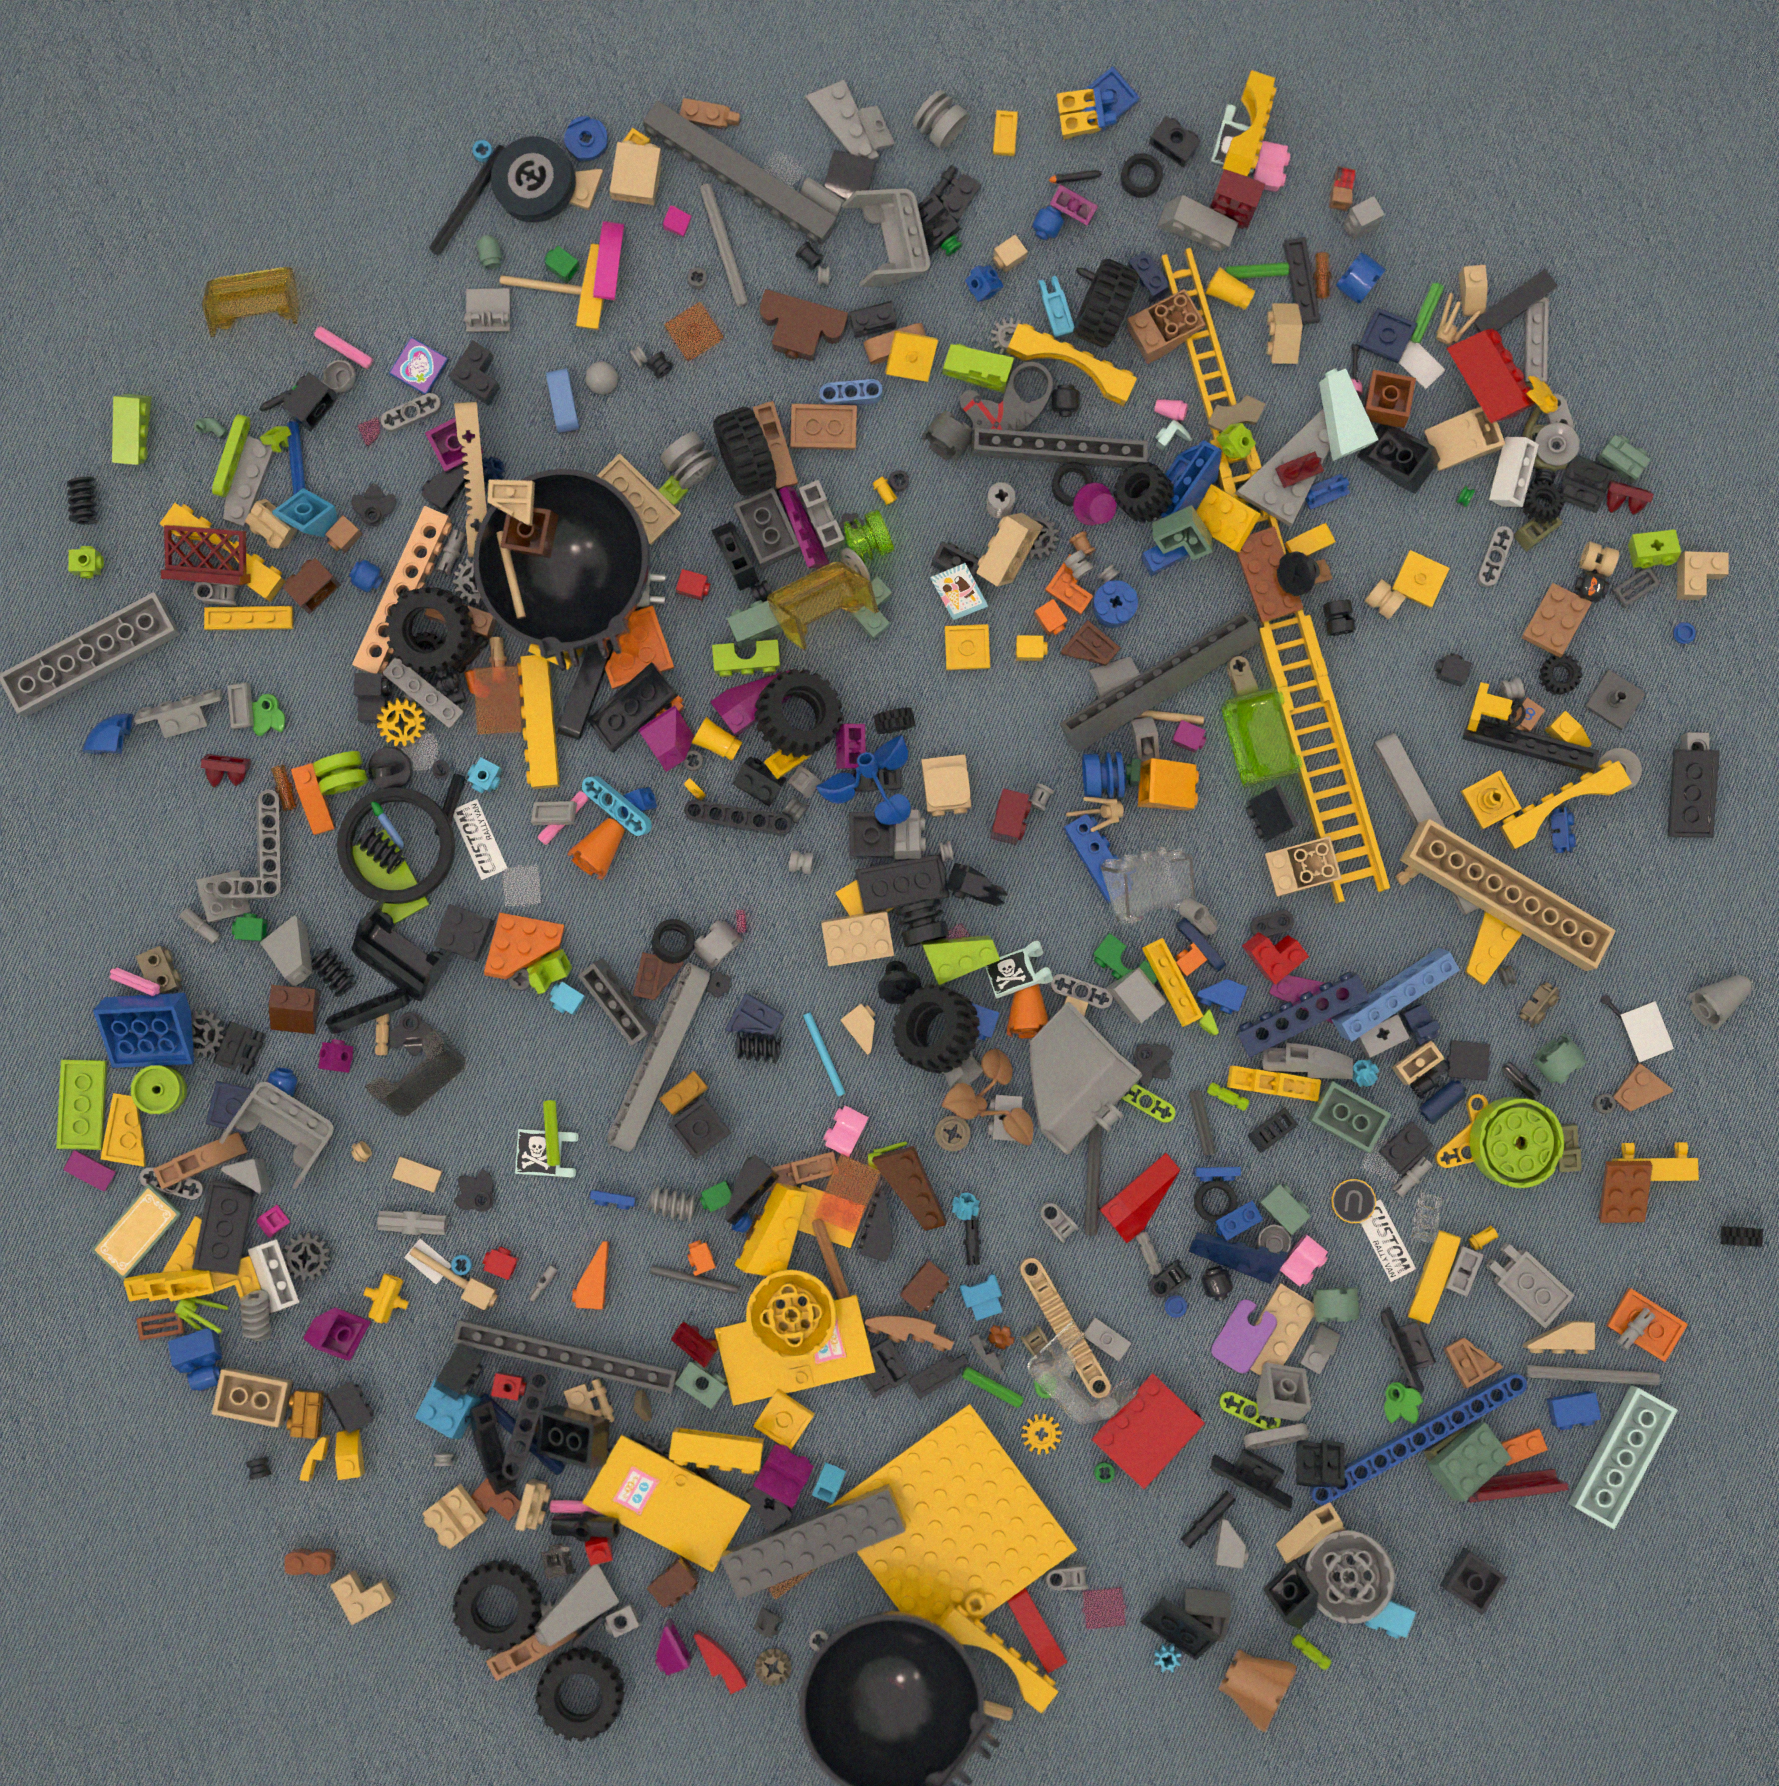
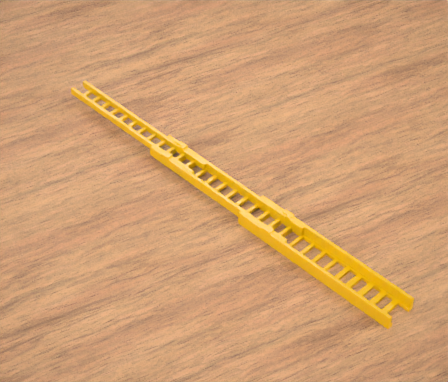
[1161,248,1390,904]

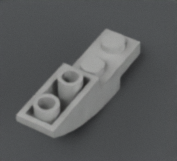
[1263,1043,1353,1079]

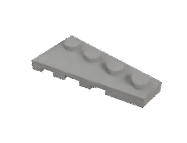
[805,80,879,160]
[223,436,274,528]

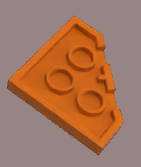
[605,605,674,689]
[484,912,565,979]

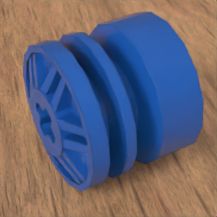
[1082,751,1126,798]

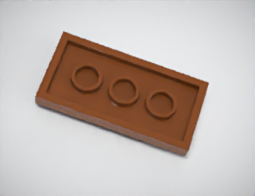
[1235,526,1304,624]

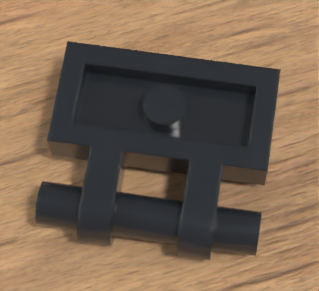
[930,165,981,222]
[213,1021,265,1075]

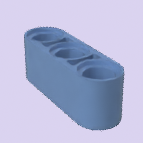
[546,368,580,433]
[819,379,882,405]

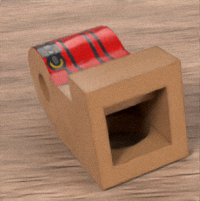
[1328,166,1355,211]

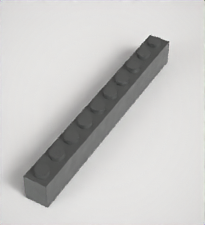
[643,100,837,245]
[1060,611,1261,753]
[452,1319,679,1394]

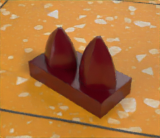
[1275,451,1324,488]
[1607,480,1654,515]
[201,754,251,788]
[671,1322,718,1368]

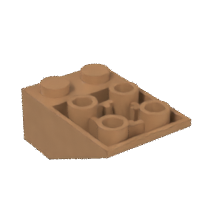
[1127,289,1206,364]

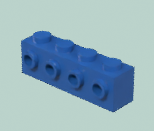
[1063,814,1133,904]

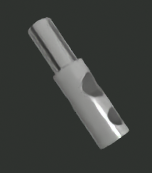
[528,1265,558,1302]

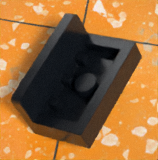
[732,757,787,807]

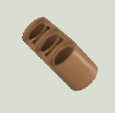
[863,323,927,365]

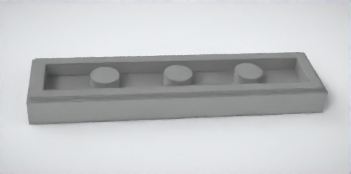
[1524,298,1549,383]

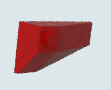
[1098,1153,1180,1244]

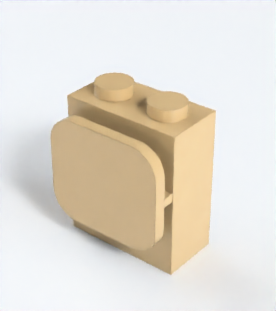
[610,141,662,205]
[921,754,971,817]

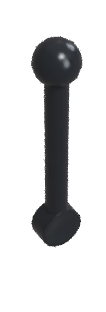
[1601,995,1623,1021]

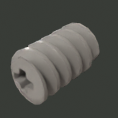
[986,482,1015,519]
[647,1186,696,1223]
[240,1290,272,1341]

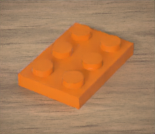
[1606,1288,1688,1362]

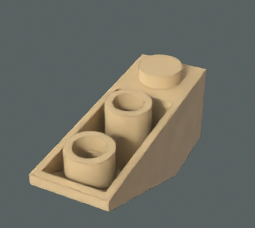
[1523,1321,1595,1354]
[1276,1502,1345,1564]

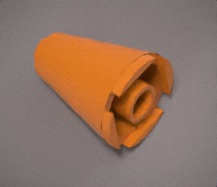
[567,818,625,880]
[1006,984,1049,1039]

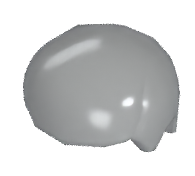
[322,360,356,393]
[585,361,618,395]
[1257,1224,1291,1254]

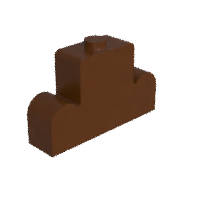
[759,289,849,361]

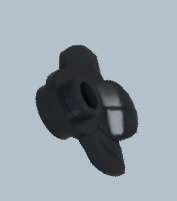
[352,483,396,527]
[389,1012,434,1056]
[1134,1044,1174,1085]
[454,1170,494,1212]

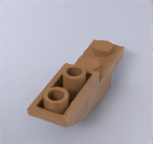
[753,401,798,490]
[153,1132,248,1189]
[864,1315,954,1352]
[486,1630,578,1681]

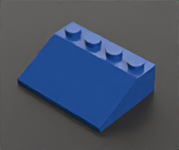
[93,993,194,1068]

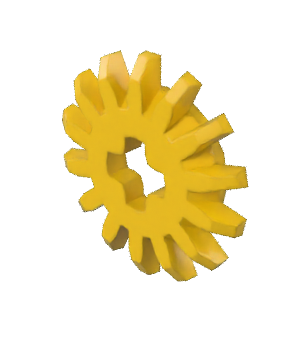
[1021,1414,1062,1454]

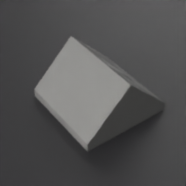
[1089,656,1140,699]
[1106,967,1166,1023]
[221,1158,271,1193]

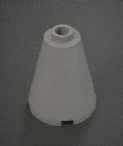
[1688,975,1752,1030]

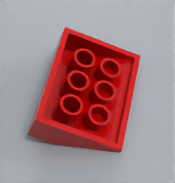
[1447,328,1535,424]
[1091,1373,1206,1490]

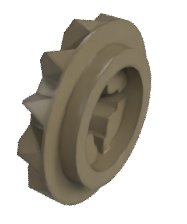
[935,1116,970,1151]
[755,1649,791,1686]

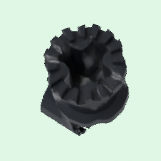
[1410,1059,1451,1099]

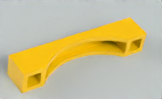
[1223,70,1277,176]
[1006,323,1137,406]
[159,503,285,602]
[1499,760,1632,850]
[936,1603,1058,1714]

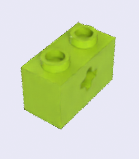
[1628,529,1681,568]

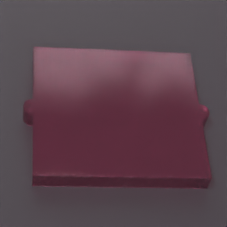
[1082,1587,1126,1629]

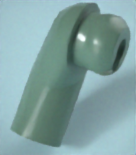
[194,418,228,439]

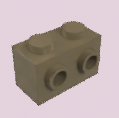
[135,946,183,994]

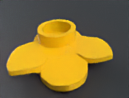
[1527,376,1558,414]

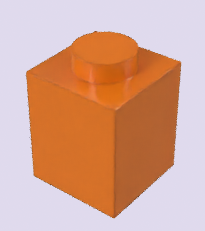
[1034,599,1068,636]

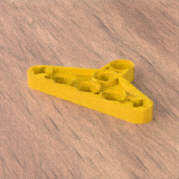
[1435,1094,1525,1168]

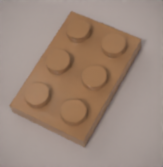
[790,404,857,450]
[1522,583,1592,658]

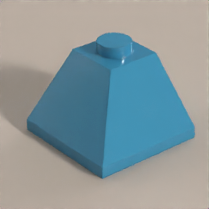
[272,488,338,537]

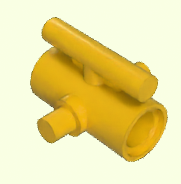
[363,1273,409,1323]

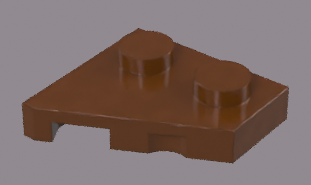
[633,952,684,1000]

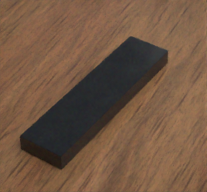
[1283,237,1320,325]
[1473,269,1558,332]

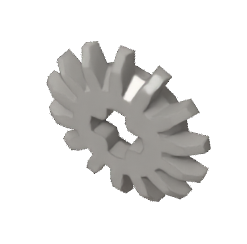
[991,318,1021,357]

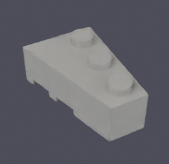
[1157,195,1238,251]

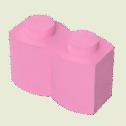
[1253,141,1290,192]
[823,1106,869,1157]
[1280,1234,1328,1286]

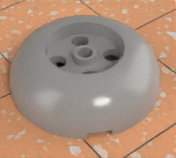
[1305,1531,1395,1624]

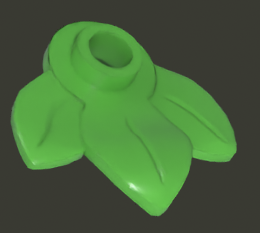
[252,694,285,736]
[1384,1382,1423,1423]

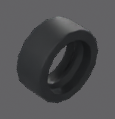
[1120,153,1162,198]
[1051,462,1093,506]
[652,919,695,963]
[1194,1181,1237,1223]

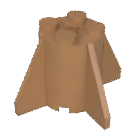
[1218,1649,1297,1732]

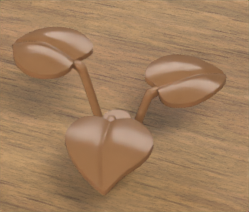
[942,1048,1033,1146]

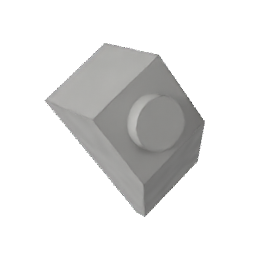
[1131,716,1160,763]
[1213,1517,1249,1569]

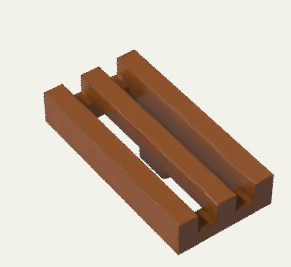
[136,1312,186,1341]

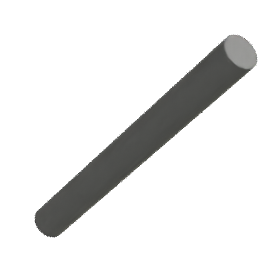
[650,1265,739,1294]

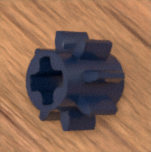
[482,456,505,483]

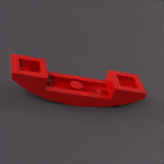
[1007,1588,1067,1674]

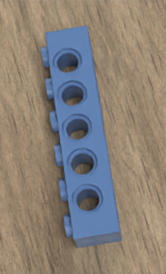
[1331,947,1459,1042]

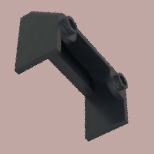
[352,899,452,1001]

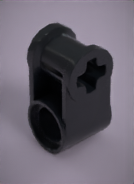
[1148,1259,1192,1298]

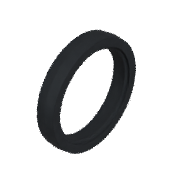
[337,788,455,904]

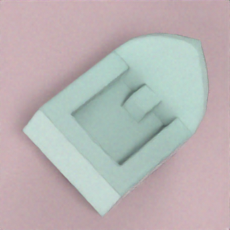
[1156,420,1192,451]

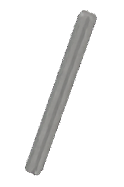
[700,183,748,307]
[1526,1365,1660,1385]

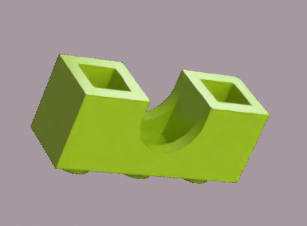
[712,639,781,677]

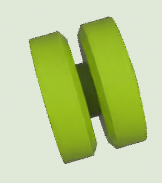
[313,751,369,795]
[131,1066,187,1114]

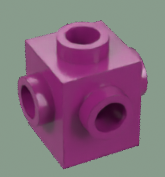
[318,1039,353,1073]

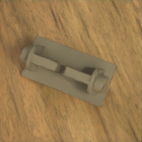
[1519,982,1559,1028]

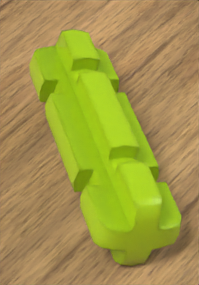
[1207,1083,1249,1110]
[1291,1634,1332,1670]

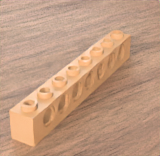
[352,506,452,674]

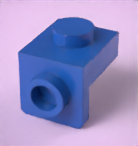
[622,787,657,818]

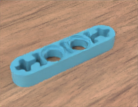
[582,776,652,836]

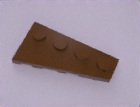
[872,1146,947,1231]

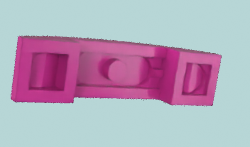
[593,221,624,300]

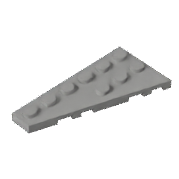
[1234,409,1330,526]

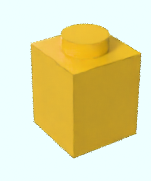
[1016,635,1048,661]

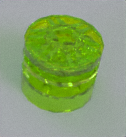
[843,509,895,564]

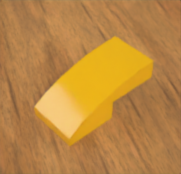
[1284,523,1336,557]
[300,1435,330,1481]

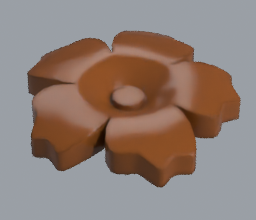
[988,1325,1015,1349]

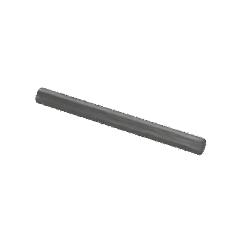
[1084,1124,1102,1236]

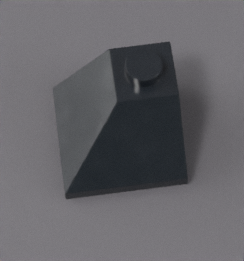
[1263,1559,1319,1629]

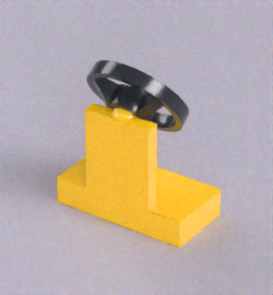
[1467,682,1526,732]

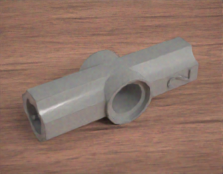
[377,1210,448,1235]

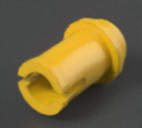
[872,477,898,506]
[1468,1225,1498,1251]

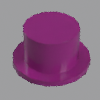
[1073,482,1117,526]

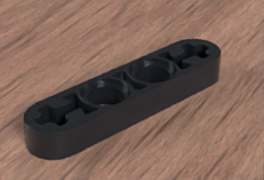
[325,988,411,1034]

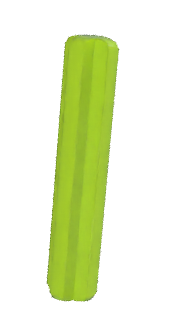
[543,1100,560,1166]

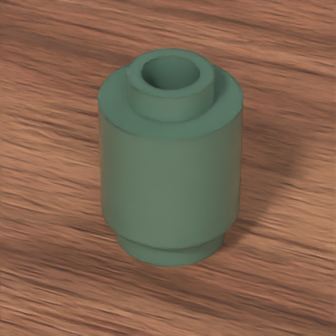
[476,235,502,269]

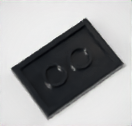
[1140,1597,1219,1660]

